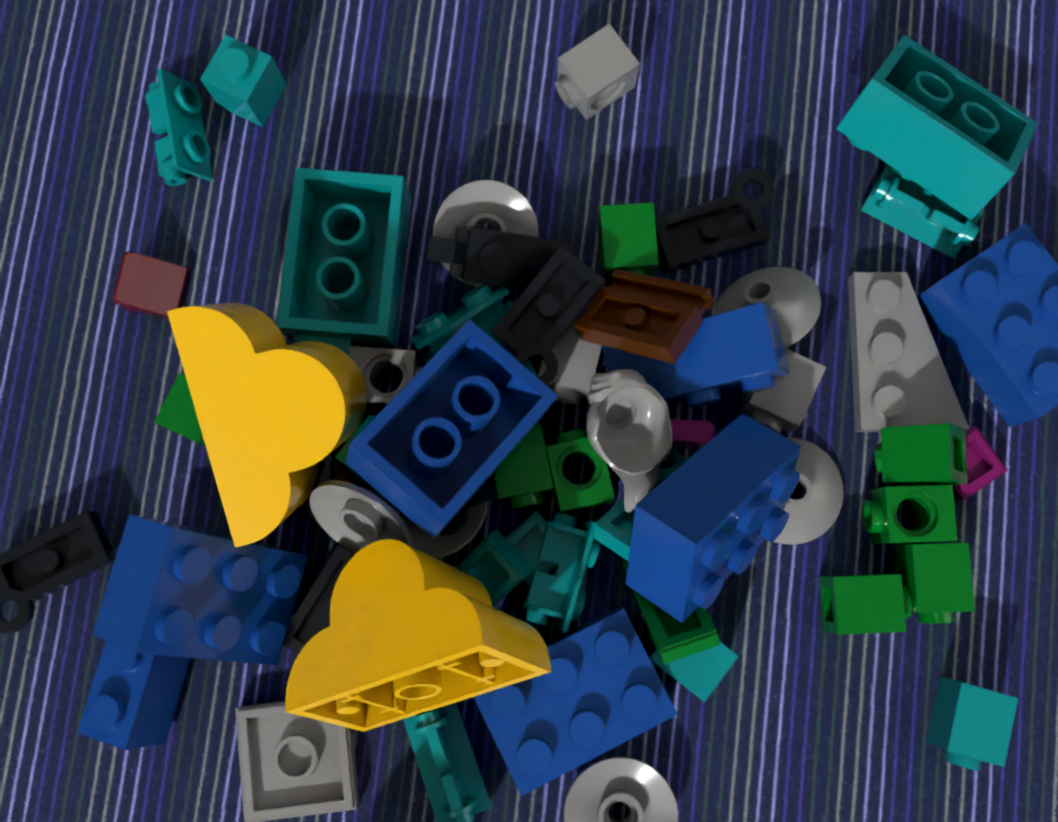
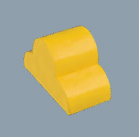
[167,303,367,548]
[285,539,552,732]

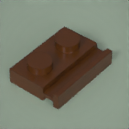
[574,269,715,364]

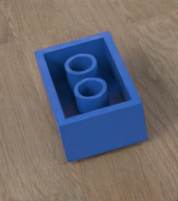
[917,223,1058,427]
[345,319,558,540]
[626,413,801,623]
[92,514,308,666]
[474,606,678,796]

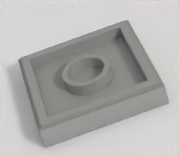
[235,700,360,822]

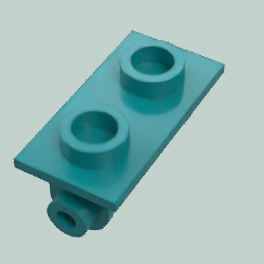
[145,68,213,186]
[861,164,983,259]
[410,284,514,364]
[523,512,600,633]
[403,702,492,822]

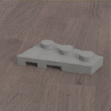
[848,272,969,432]

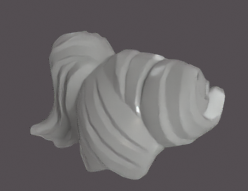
[586,369,672,513]

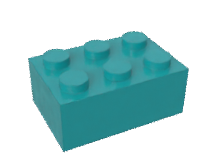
[836,35,1039,221]
[276,168,412,349]

